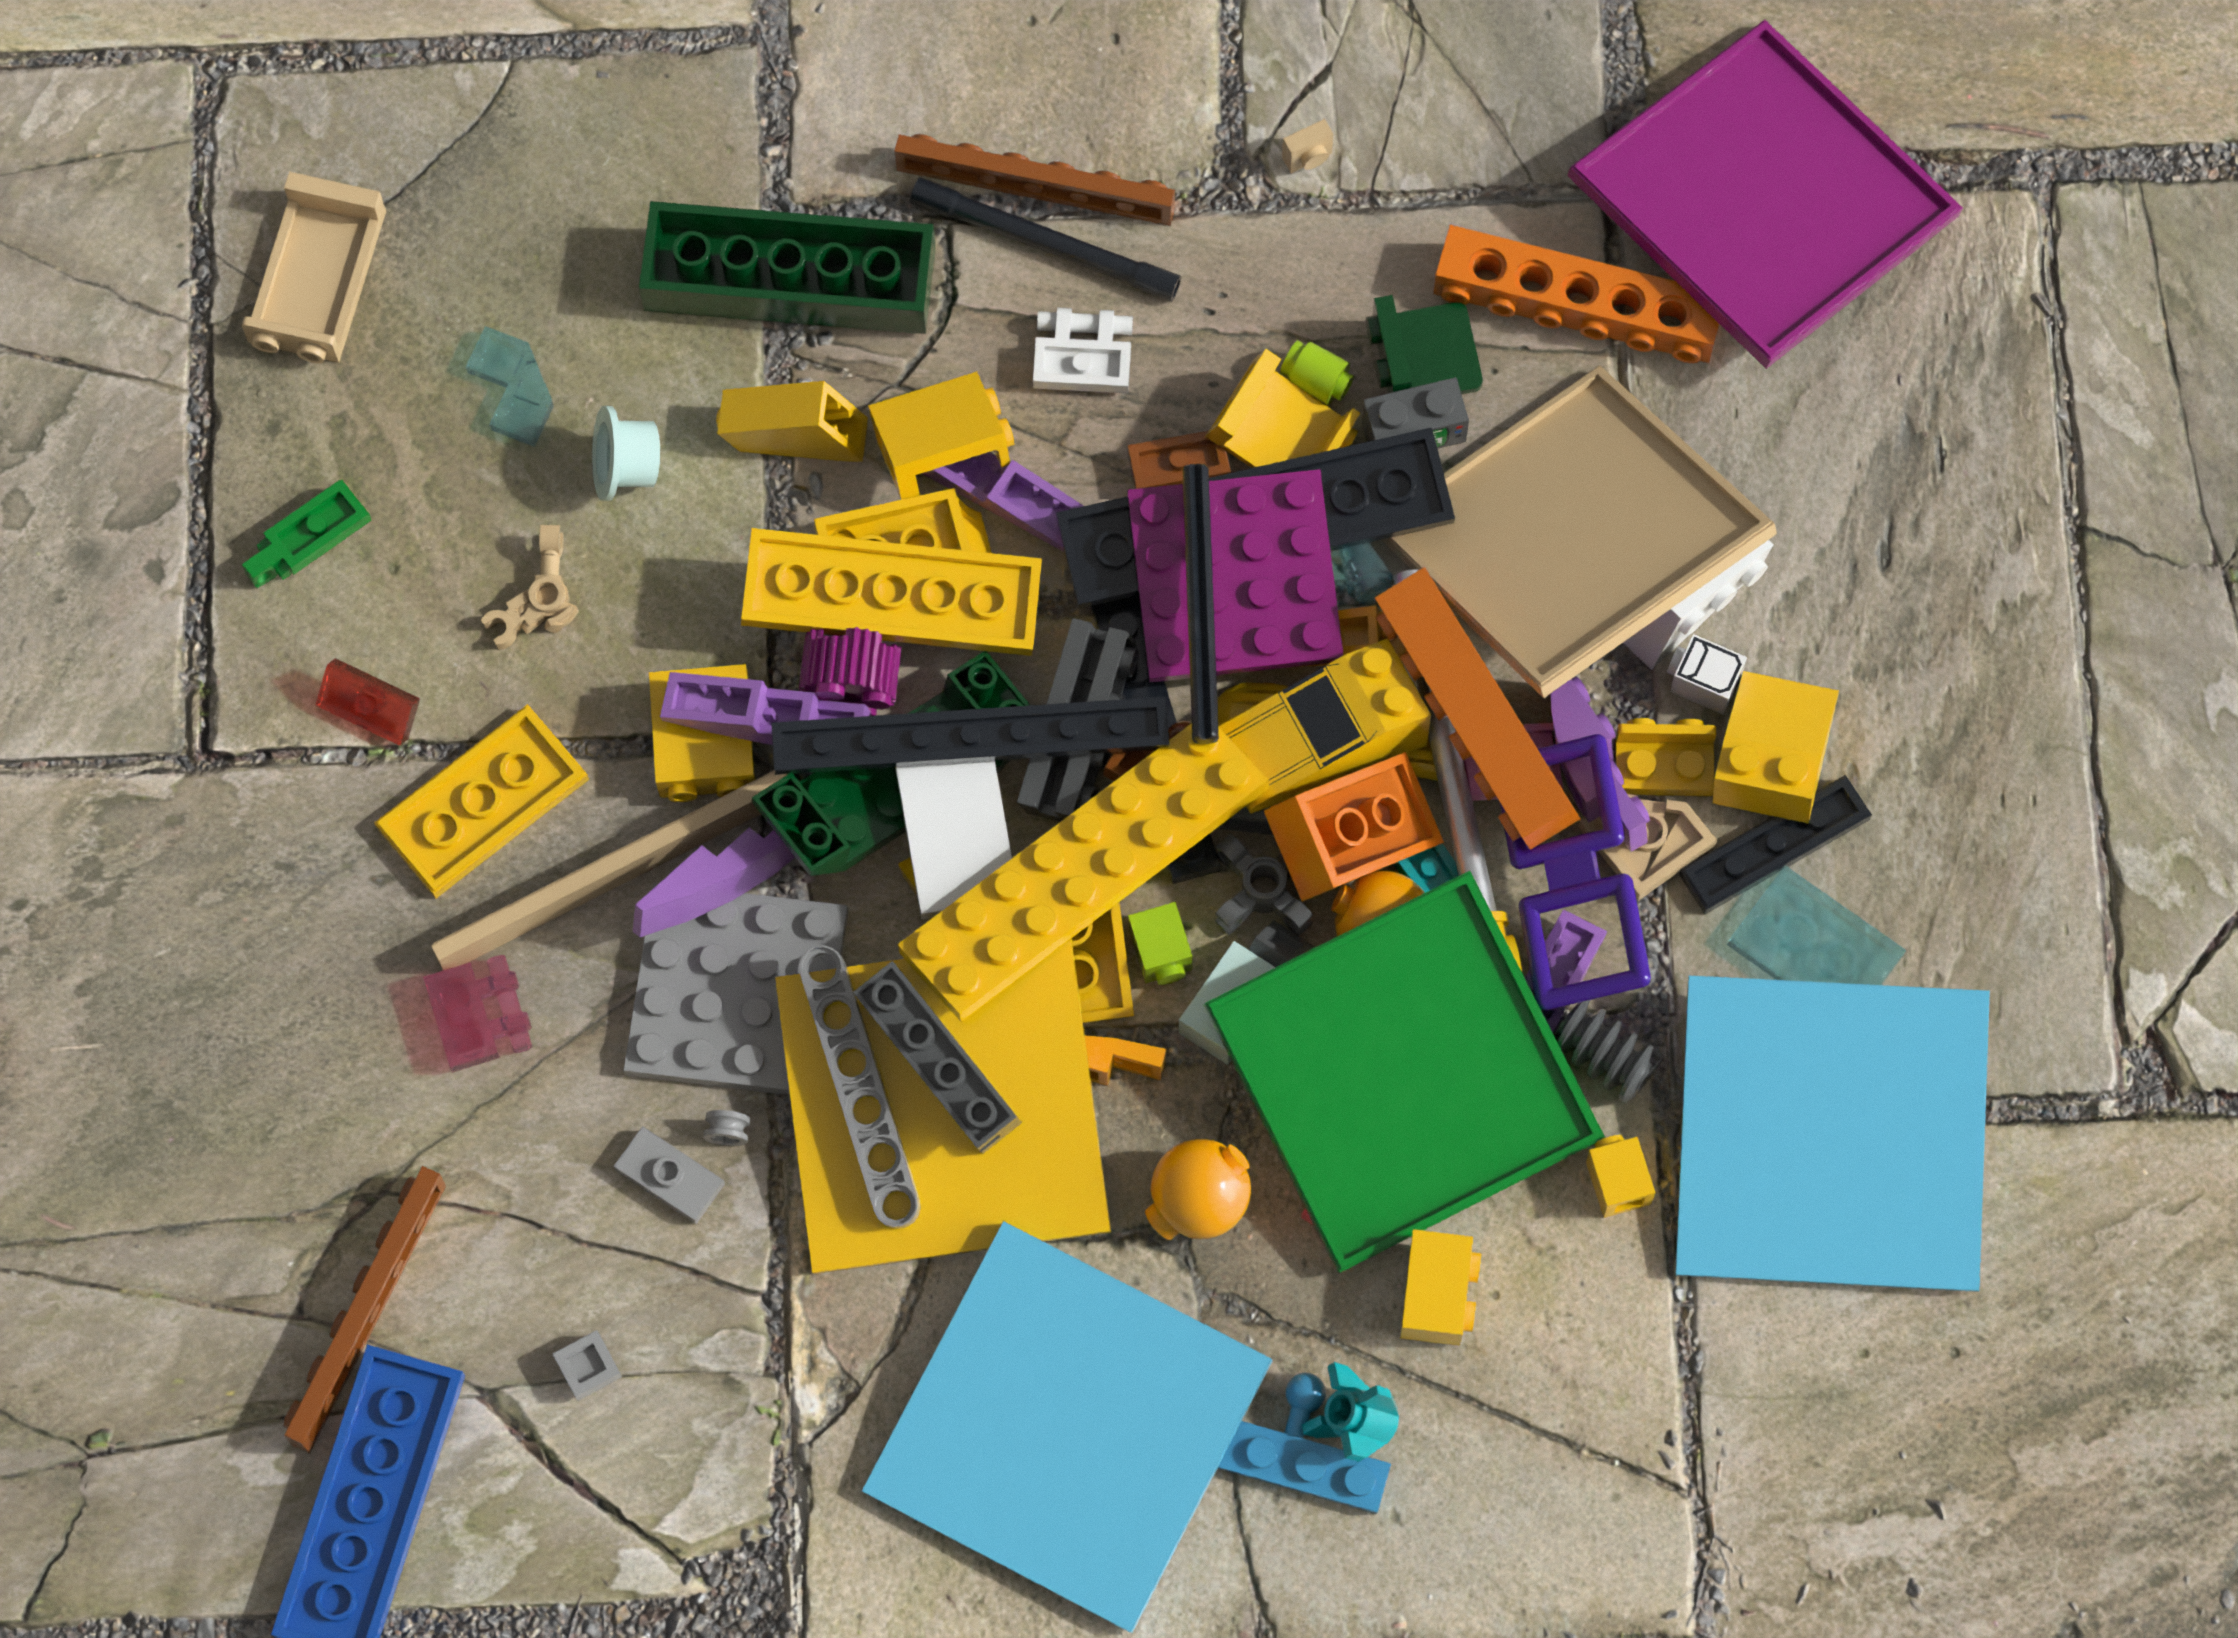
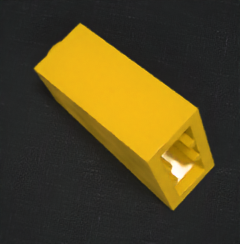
[716,381,868,462]

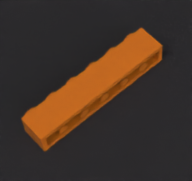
[1375,567,1581,850]

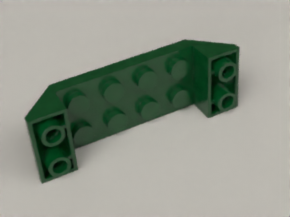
[751,651,1030,876]

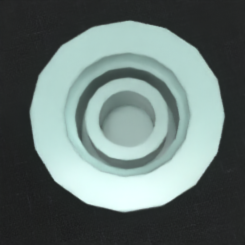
[592,406,660,501]

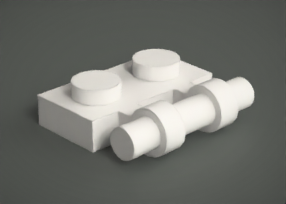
[1033,308,1133,393]

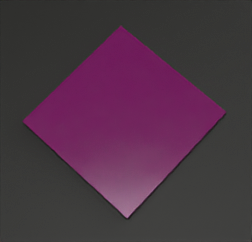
[1567,19,1963,369]

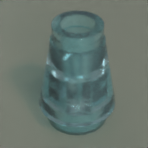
[1339,542,1393,605]

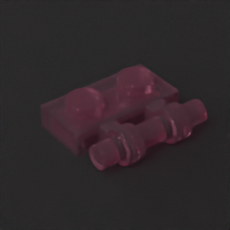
[423,955,533,1073]

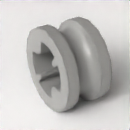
[703,1110,750,1146]

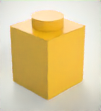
[1586,1135,1655,1218]

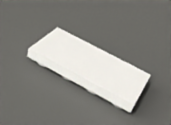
[895,760,1012,919]

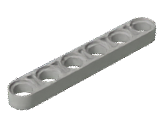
[799,945,921,1229]

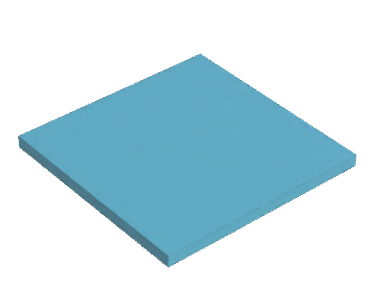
[1675,975,1990,1292]
[862,1221,1273,1633]

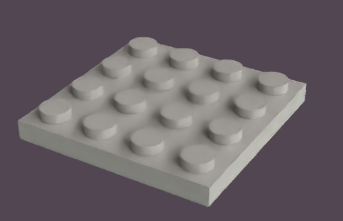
[624,883,848,1095]

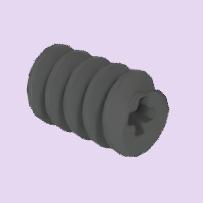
[1554,1000,1663,1103]

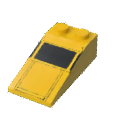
[1218,638,1431,814]

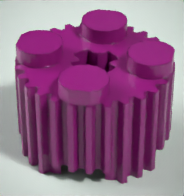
[798,627,902,716]

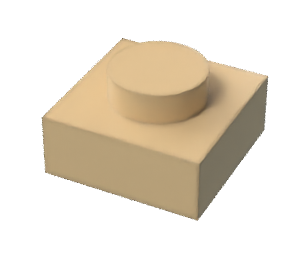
[1282,119,1333,173]

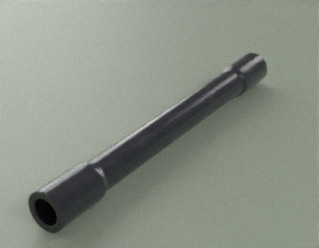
[910,177,1182,302]

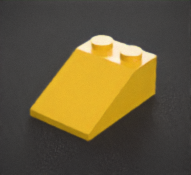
[1712,671,1839,823]
[1072,902,1134,1023]

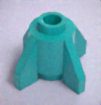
[1302,1362,1399,1462]

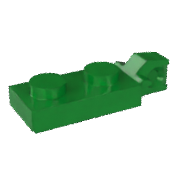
[242,479,372,588]

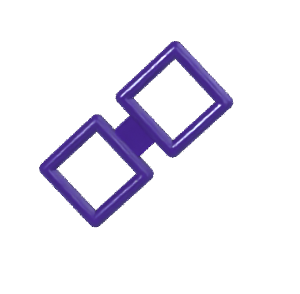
[1499,734,1651,1010]

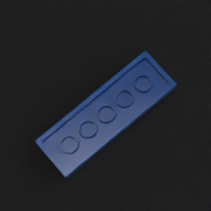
[271,1345,466,1638]

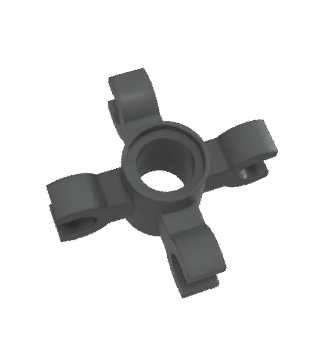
[1215,833,1313,936]

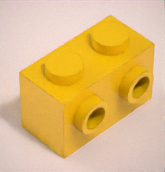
[1400,1229,1481,1346]

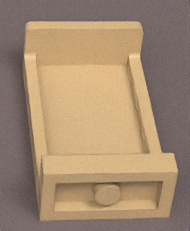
[241,171,386,364]

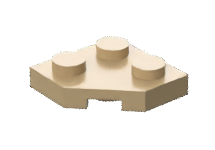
[1578,794,1717,901]

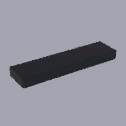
[1679,775,1872,915]

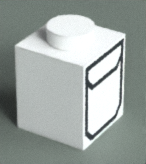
[1667,634,1747,715]

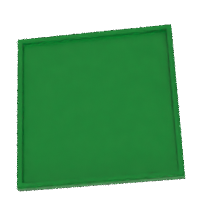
[1203,871,1605,1273]

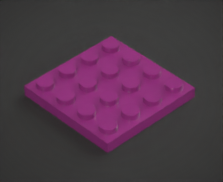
[1127,469,1343,683]

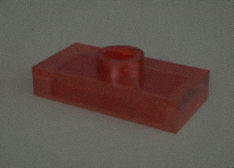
[315,658,420,746]

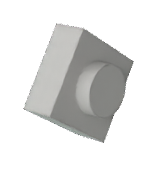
[553,1330,622,1401]

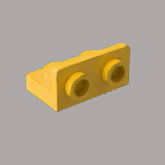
[1615,718,1716,796]

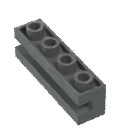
[1017,618,1140,822]
[853,961,1022,1154]

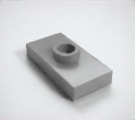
[614,1126,725,1224]

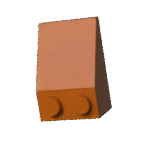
[1264,752,1444,902]

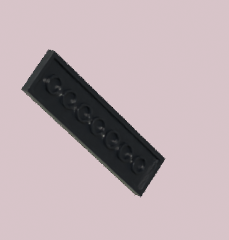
[1056,427,1455,609]

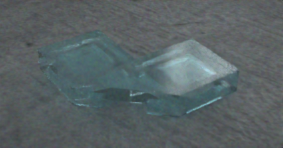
[466,326,554,447]

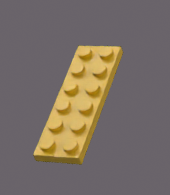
[741,528,1042,656]

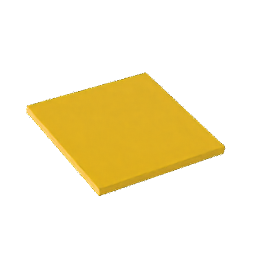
[775,938,1111,1274]

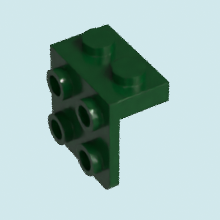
[1366,295,1483,394]

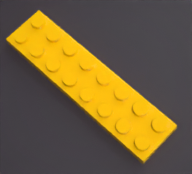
[897,723,1269,1022]

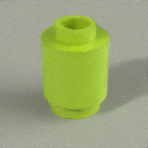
[1280,340,1354,405]

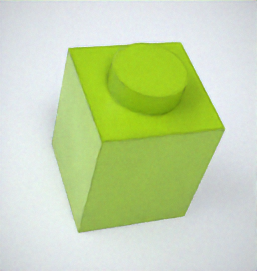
[1128,902,1193,985]

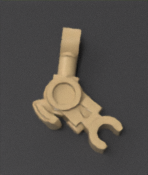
[481,525,579,650]

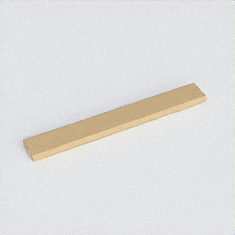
[431,771,787,974]

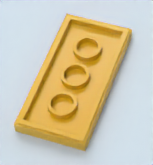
[374,704,589,899]

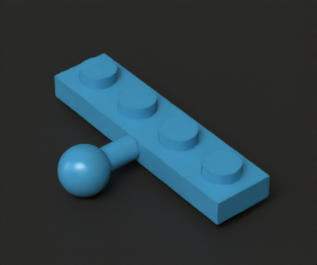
[1217,1372,1391,1514]

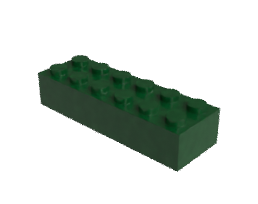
[639,201,936,334]

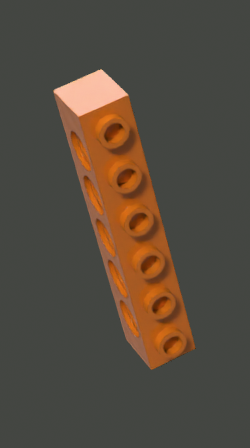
[1433,225,1719,363]

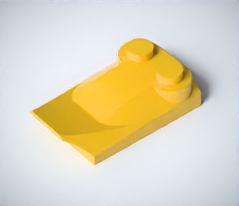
[814,488,992,553]

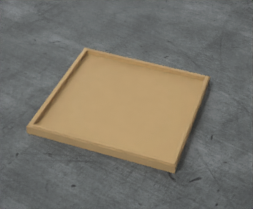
[1382,365,1777,698]

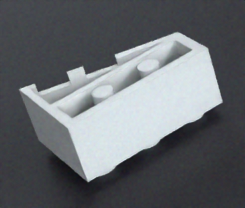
[1623,540,1773,670]

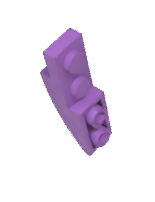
[1551,676,1650,852]

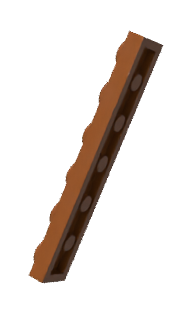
[894,134,1175,226]
[283,1166,446,1454]

